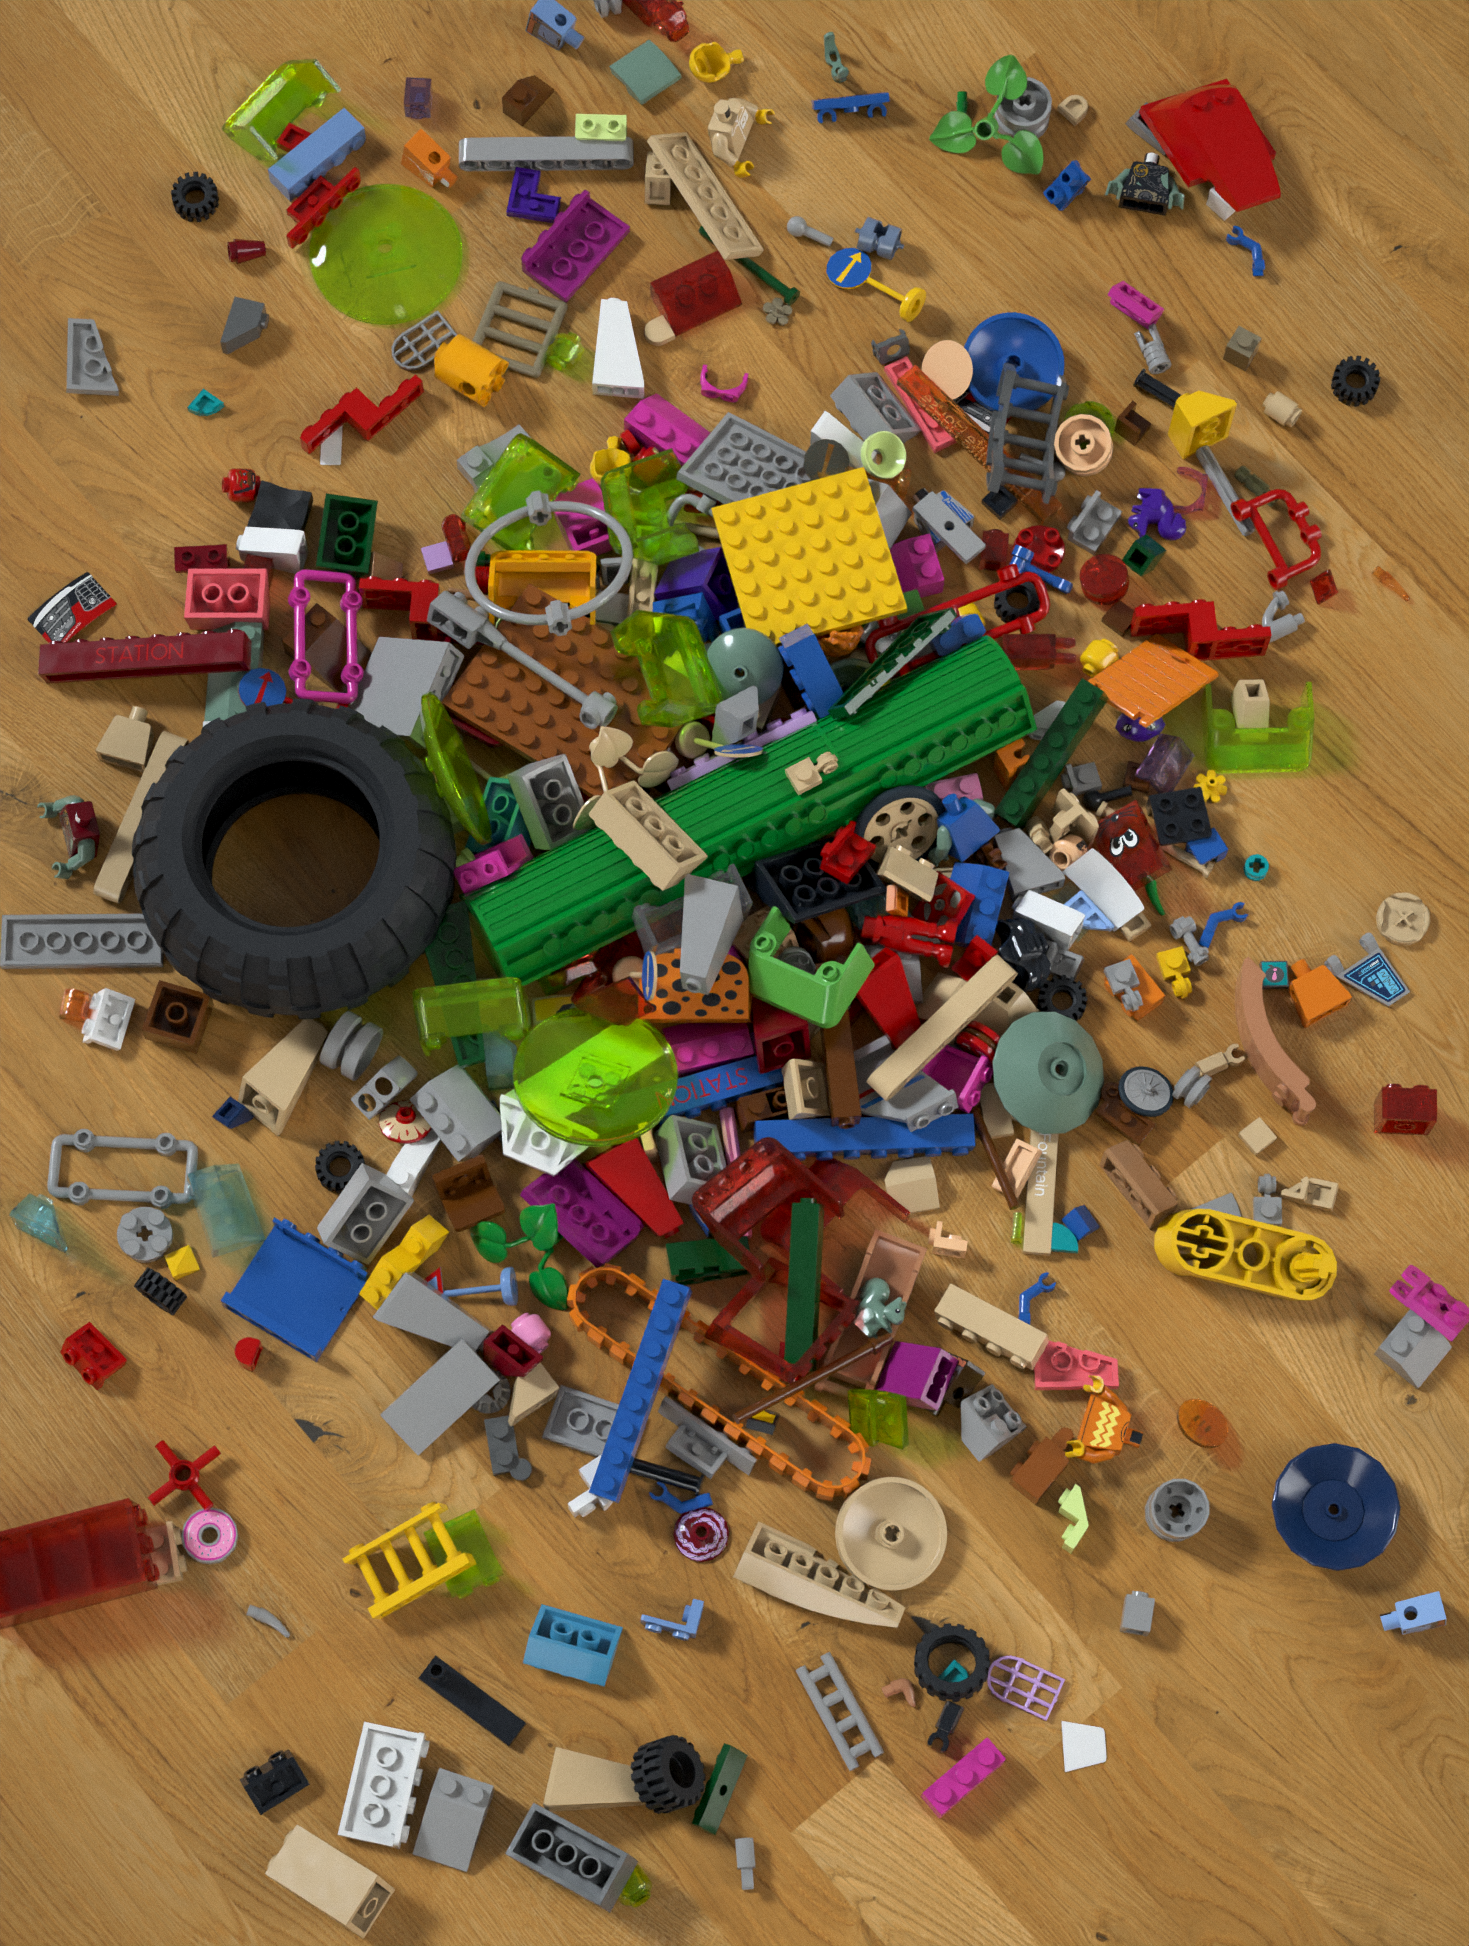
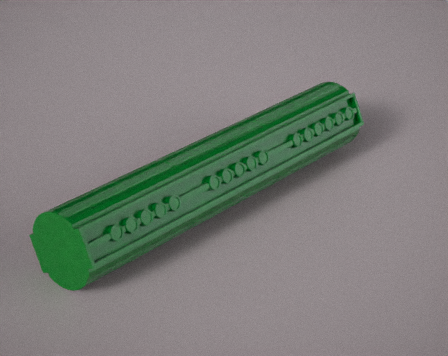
[459,635,1037,992]

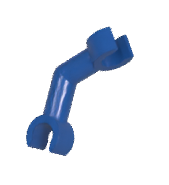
[1226,226,1265,276]
[1199,902,1248,948]
[1018,1272,1056,1325]
[649,1482,713,1514]

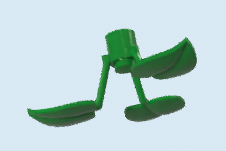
[470,1203,569,1310]

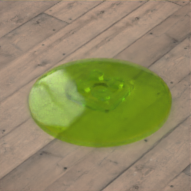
[309,184,463,325]
[420,691,492,845]
[513,1006,678,1147]

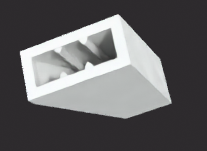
[810,411,878,477]
[236,527,308,574]
[1012,890,1086,951]

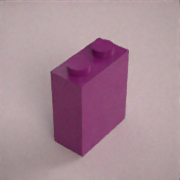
[875,1341,959,1411]

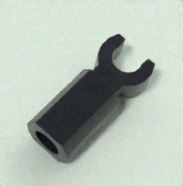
[927,1701,964,1753]

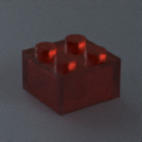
[1374,1084,1437,1136]

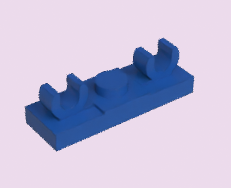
[811,92,890,123]

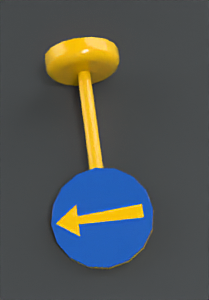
[826,248,926,322]

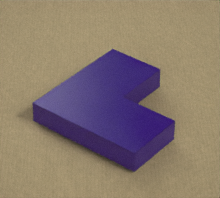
[506,167,561,223]

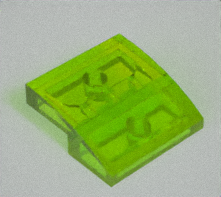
[847,1389,909,1450]

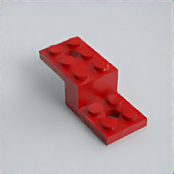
[359,576,489,645]
[1130,599,1272,661]

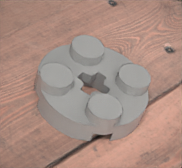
[117,1207,173,1263]

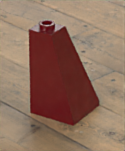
[752,996,811,1075]

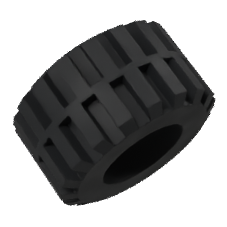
[631,1735,706,1814]

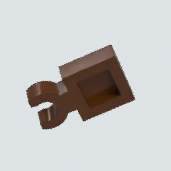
[973,841,1008,869]

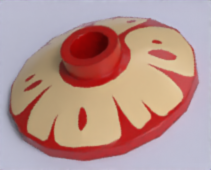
[379,1100,432,1144]

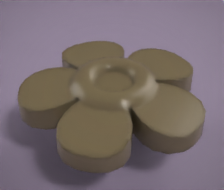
[763,297,792,326]

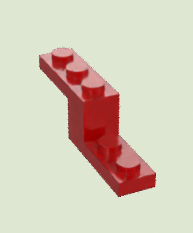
[300,374,424,454]

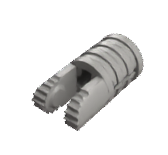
[1134,324,1172,374]

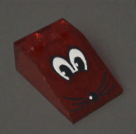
[1095,800,1172,891]

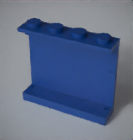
[220,1217,369,1362]

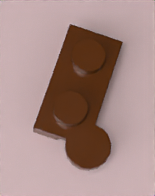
[1095,1082,1156,1147]

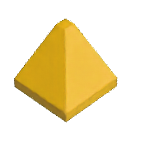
[164,1245,200,1281]

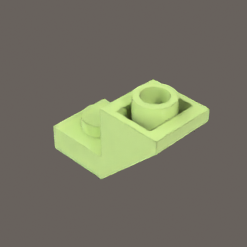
[1058,1484,1089,1554]

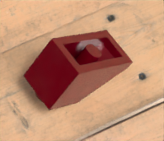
[483,1324,543,1377]

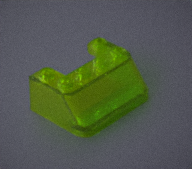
[601,448,699,565]
[610,610,723,728]

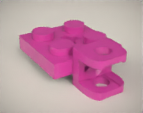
[1389,1265,1469,1342]

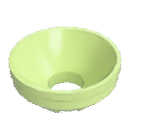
[861,431,906,479]

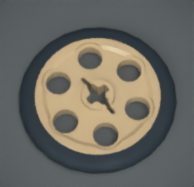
[854,785,946,869]

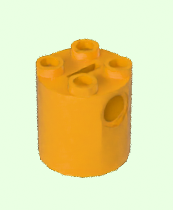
[434,334,509,407]

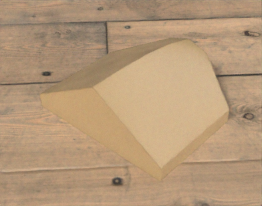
[884,1156,940,1215]

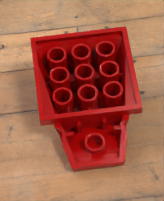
[1139,78,1281,212]

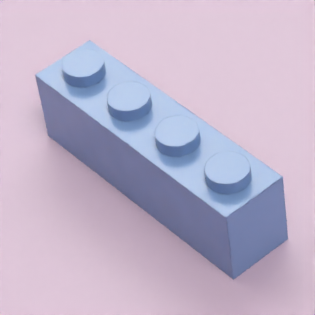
[268,108,366,202]

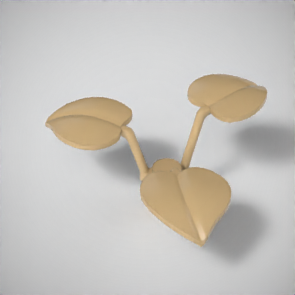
[572,726,679,830]

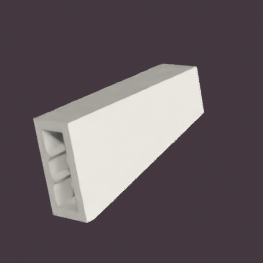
[592,298,645,399]

